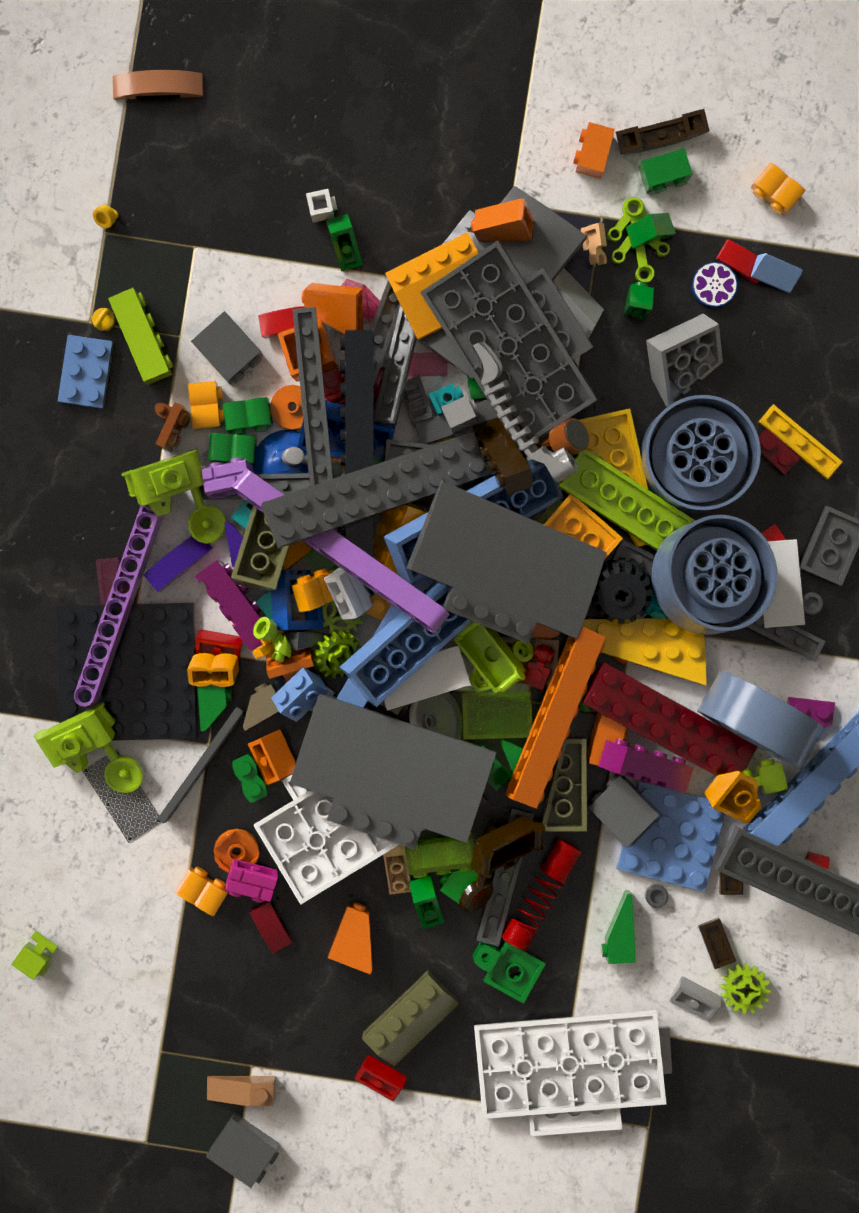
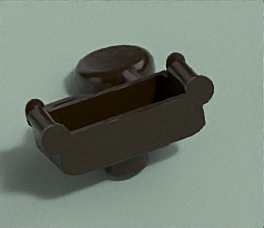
[459,817,545,913]

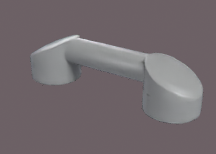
[282,447,342,479]

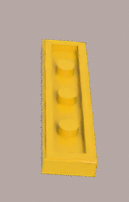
[758,404,843,480]

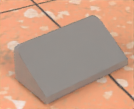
[669,976,722,1022]

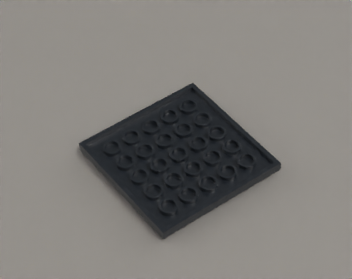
[57,603,197,741]

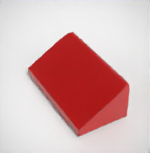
[195,629,243,664]
[354,1055,407,1102]

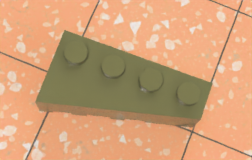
[541,738,587,832]

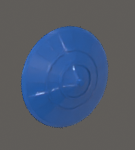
[252,430,309,474]

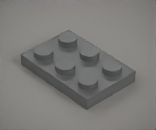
[799,506,859,586]

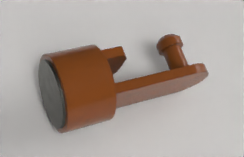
[520,418,589,458]

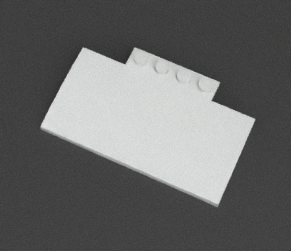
[253,775,424,905]
[474,1010,666,1136]

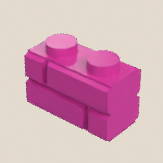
[226,859,278,903]

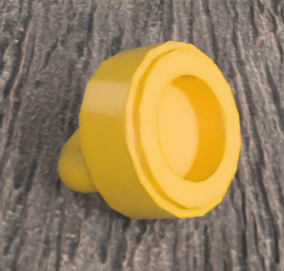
[92,204,118,229]
[92,308,116,332]

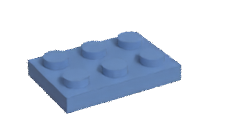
[58,335,114,409]

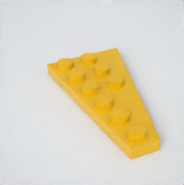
[579,409,648,547]
[582,618,707,686]

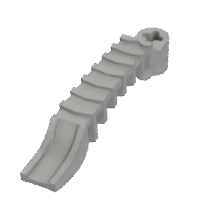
[473,341,579,483]

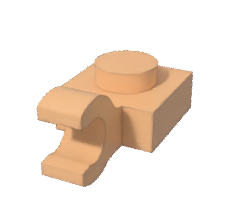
[581,223,607,266]

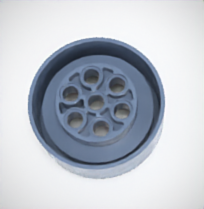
[640,395,761,514]
[651,515,778,635]
[697,670,824,769]

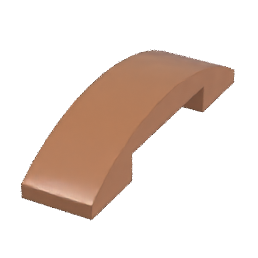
[113,70,203,100]

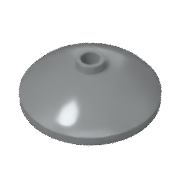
[409,692,463,739]

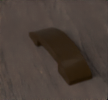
[615,109,710,155]

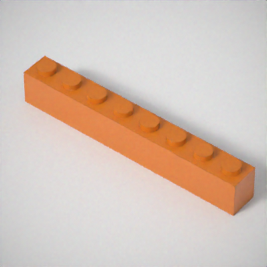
[505,627,606,809]

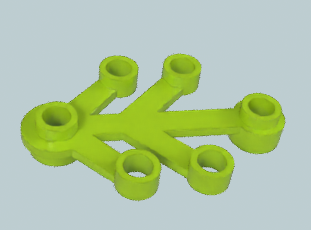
[608,197,670,284]

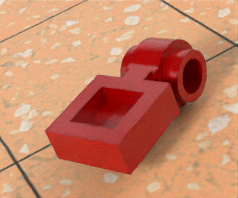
[522,645,555,690]

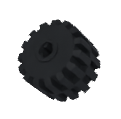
[592,557,652,624]

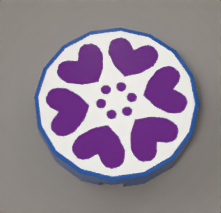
[691,262,738,308]

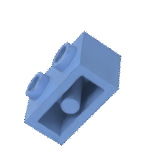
[271,667,329,722]

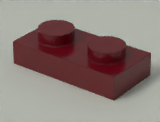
[758,428,800,476]

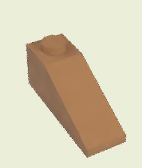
[207,1076,276,1106]

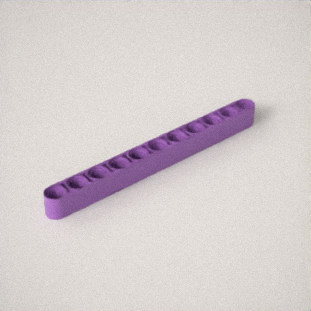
[231,469,450,634]
[74,502,165,708]

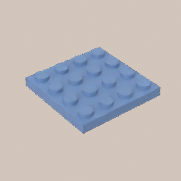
[616,780,725,892]

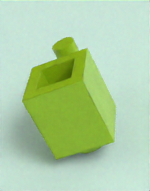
[742,758,788,794]
[11,931,58,980]

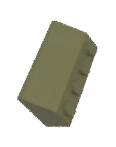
[231,506,290,590]
[362,969,460,1066]

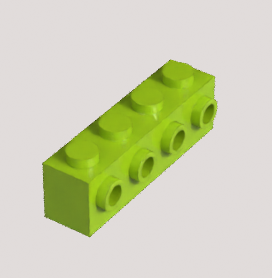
[108,288,173,385]

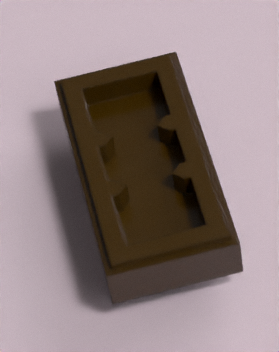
[698,917,736,969]

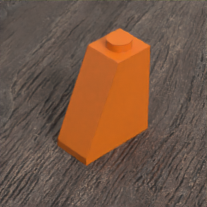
[471,199,534,241]
[301,283,363,334]
[328,902,373,974]

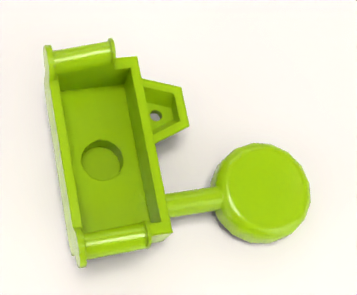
[121,448,226,544]
[454,621,526,694]
[33,702,143,793]

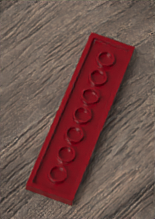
[581,662,757,776]

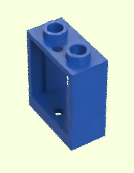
[271,570,323,631]

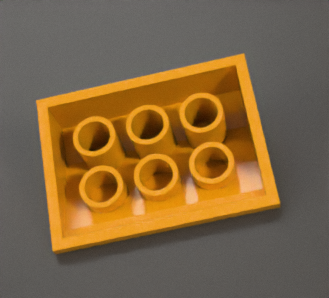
[385,232,478,340]

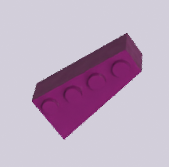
[195,560,262,651]
[598,738,694,794]

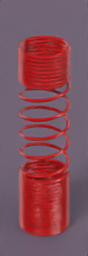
[502,838,583,951]

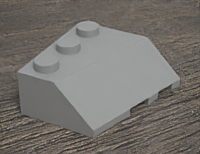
[553,268,604,339]
[646,314,723,407]

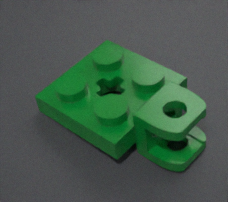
[473,941,546,1004]

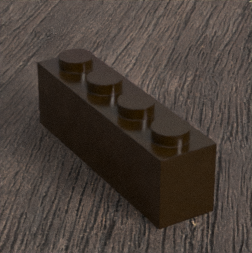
[473,417,534,495]

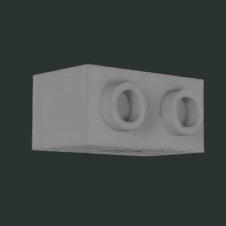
[441,395,479,433]

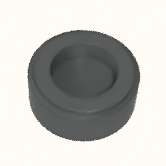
[802,592,823,615]
[645,884,668,908]

